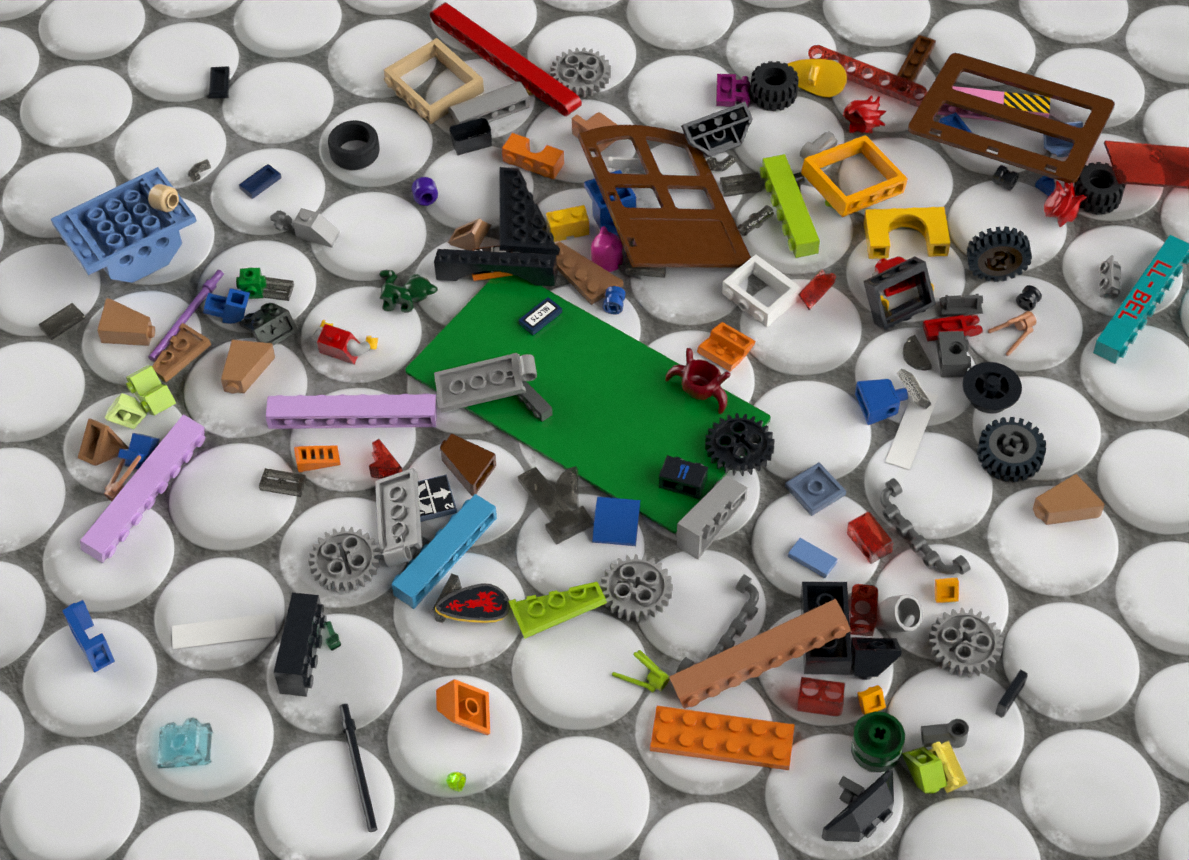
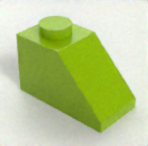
[902,746,947,794]

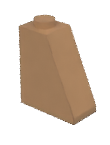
[97,298,155,346]
[221,340,275,393]
[1032,474,1105,525]

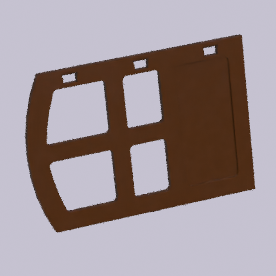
[578,125,751,268]

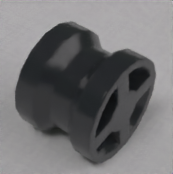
[1016,285,1042,311]

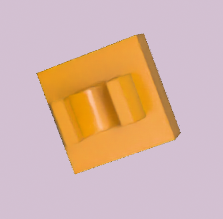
[935,578,959,603]
[857,685,886,715]

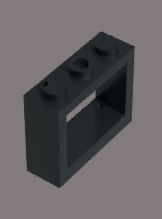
[863,256,936,330]

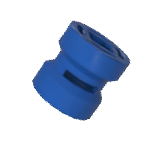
[603,286,626,314]

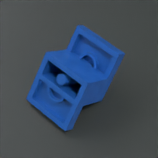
[584,170,636,240]

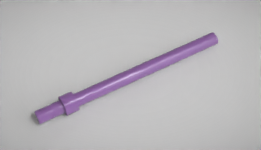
[148,270,224,362]

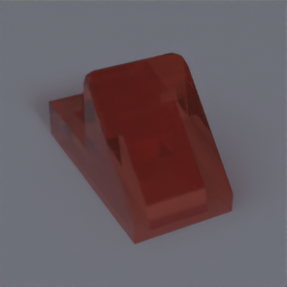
[369,439,403,479]

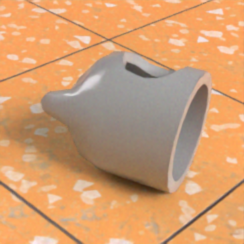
[874,594,923,633]

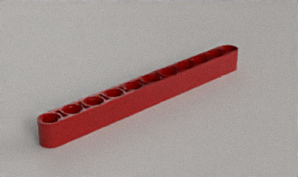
[430,2,582,117]

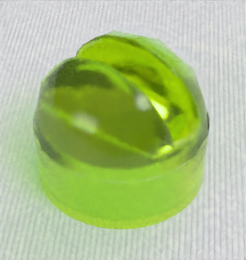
[446,771,466,792]

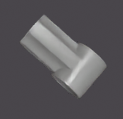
[800,131,838,159]

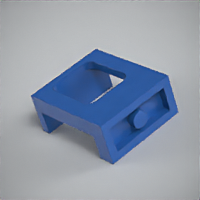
[62,600,115,673]

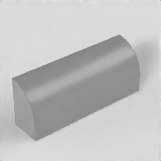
[448,81,529,125]

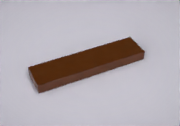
[892,35,936,94]

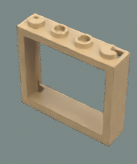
[384,38,484,124]

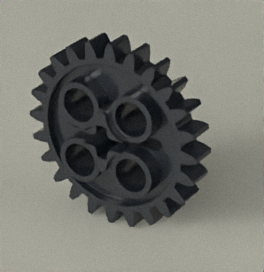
[705,413,775,476]

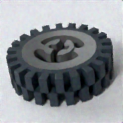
[977,417,1046,482]

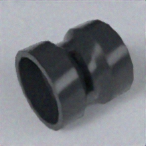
[992,165,1019,191]

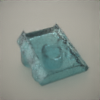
[157,717,214,769]

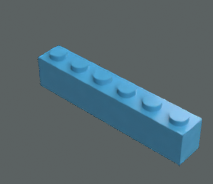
[392,494,497,609]

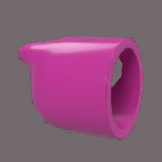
[591,226,623,272]

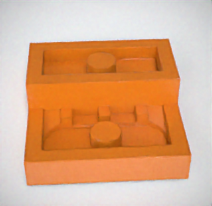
[697,322,756,372]

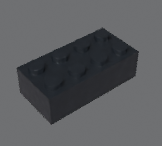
[800,582,852,675]
[274,592,327,697]

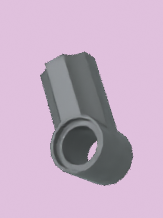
[921,719,969,748]

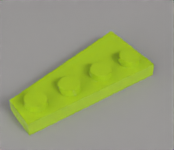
[508,582,607,639]

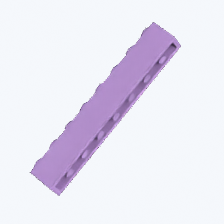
[266,394,437,429]
[80,414,205,563]

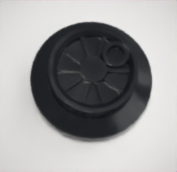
[962,362,1022,414]

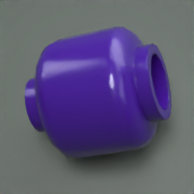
[412,177,438,206]

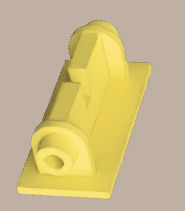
[929,741,968,793]

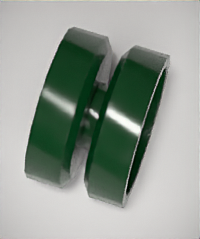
[851,711,905,773]

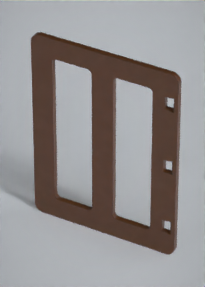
[908,53,1115,183]

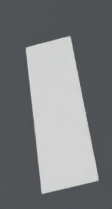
[885,388,938,470]
[172,613,276,649]

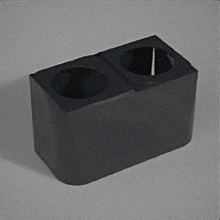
[449,118,492,155]

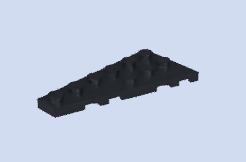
[499,167,560,255]

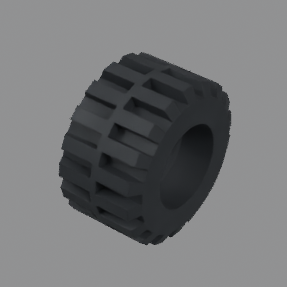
[750,61,799,111]
[1074,162,1126,214]

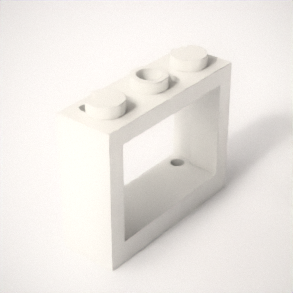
[722,254,801,327]

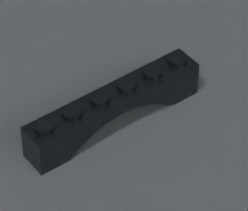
[434,249,558,286]

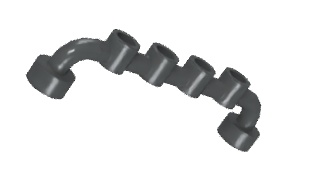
[880,478,971,575]
[676,574,759,673]

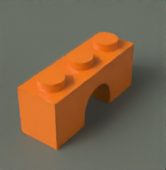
[502,133,564,179]

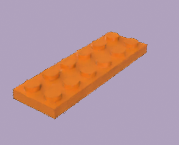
[650,706,795,770]

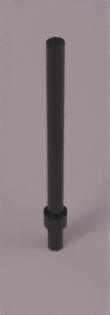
[339,704,378,832]

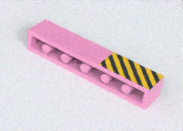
[937,86,1051,122]

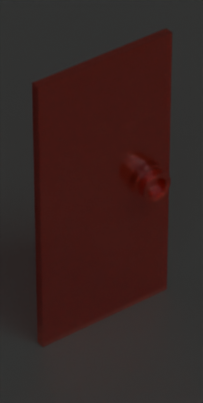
[1104,141,1189,189]

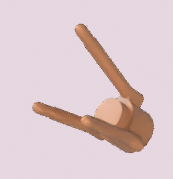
[988,311,1036,356]
[104,455,141,502]

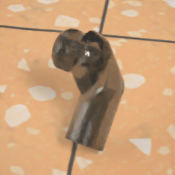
[706,155,736,171]
[187,159,211,182]

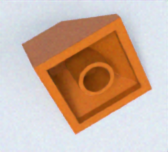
[436,679,490,735]

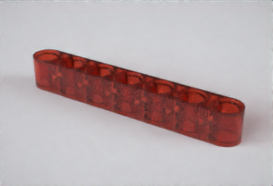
[808,45,927,107]

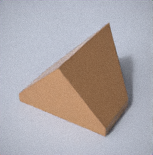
[448,218,491,251]
[78,418,129,466]

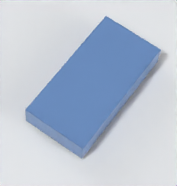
[788,538,838,578]

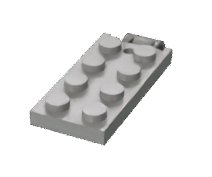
[434,353,537,413]
[375,468,422,567]

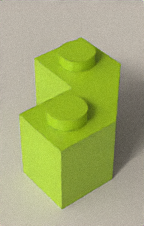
[126,365,176,416]

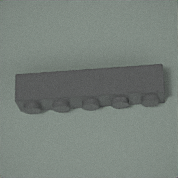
[516,381,552,422]

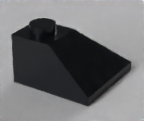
[851,637,902,680]

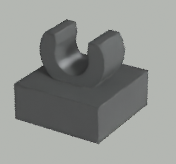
[839,776,865,805]

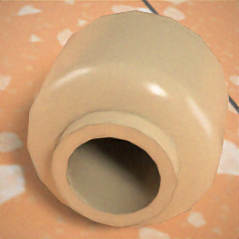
[148,184,179,212]

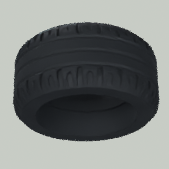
[328,120,380,170]

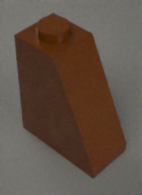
[440,433,496,496]

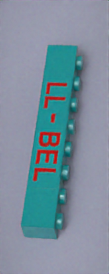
[1093,235,1189,364]

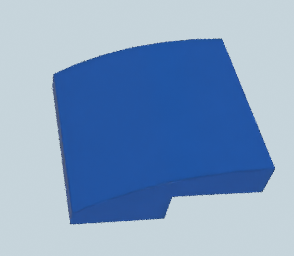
[592,497,640,546]

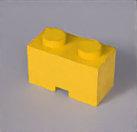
[546,205,590,242]

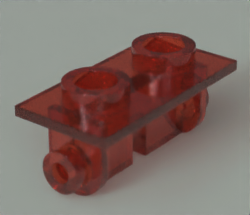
[798,269,836,310]

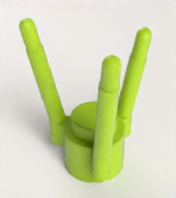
[612,650,670,693]

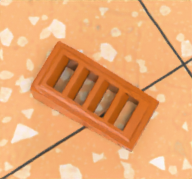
[294,445,341,472]

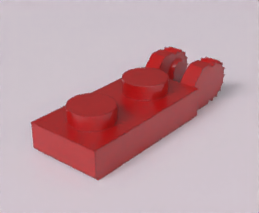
[922,315,983,342]

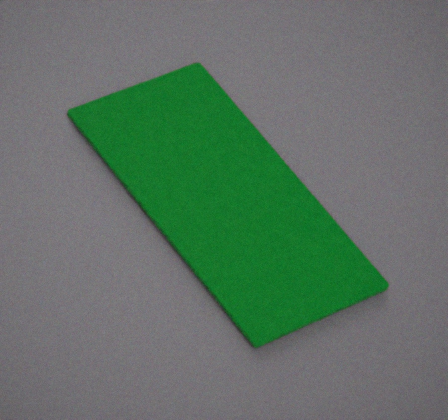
[405,275,771,534]

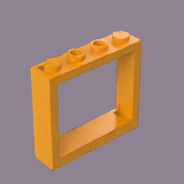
[801,135,908,217]

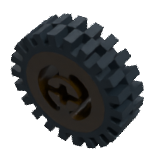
[966,226,1032,282]

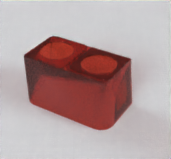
[847,512,893,564]
[850,584,878,636]
[795,677,845,717]

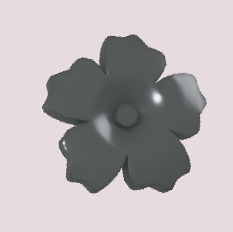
[270,210,292,231]

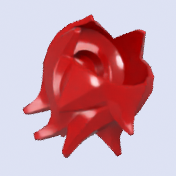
[842,95,886,133]
[1044,181,1087,227]

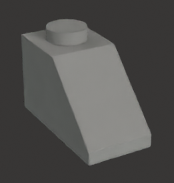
[293,208,340,247]

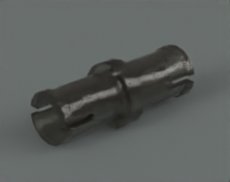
[738,205,774,236]

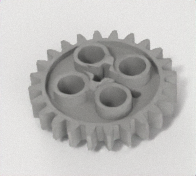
[550,47,611,97]
[308,527,381,593]
[600,554,673,622]
[928,608,1003,677]

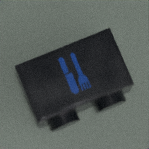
[659,455,708,499]

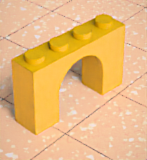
[863,207,950,259]

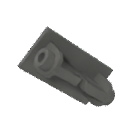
[939,294,983,315]

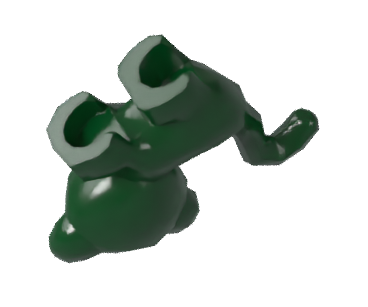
[379,269,438,313]

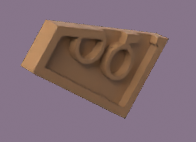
[152,323,211,382]

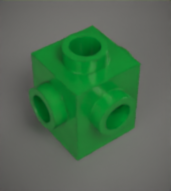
[236,267,266,299]

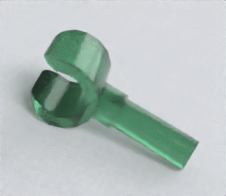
[325,621,341,651]

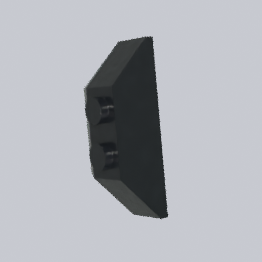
[681,102,753,157]
[822,768,894,842]

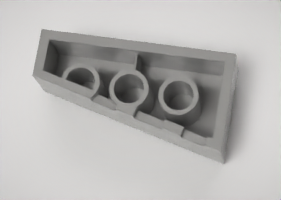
[676,476,748,560]

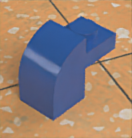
[203,288,250,324]
[118,433,160,469]

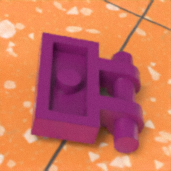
[716,74,751,107]

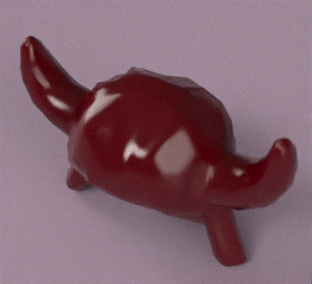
[665,348,731,414]

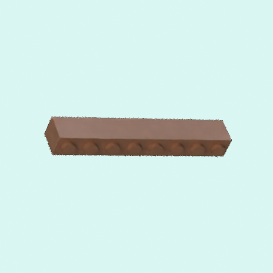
[669,599,851,709]

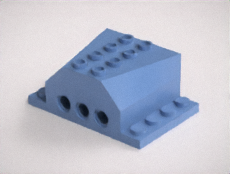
[51,167,197,283]

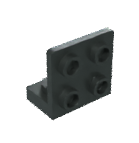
[239,303,298,346]

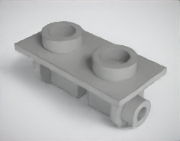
[1099,255,1121,298]

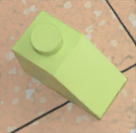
[105,393,147,429]

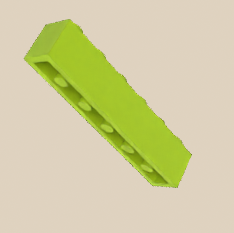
[760,154,820,258]

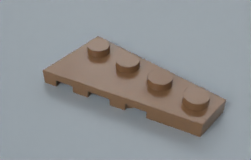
[556,241,623,305]

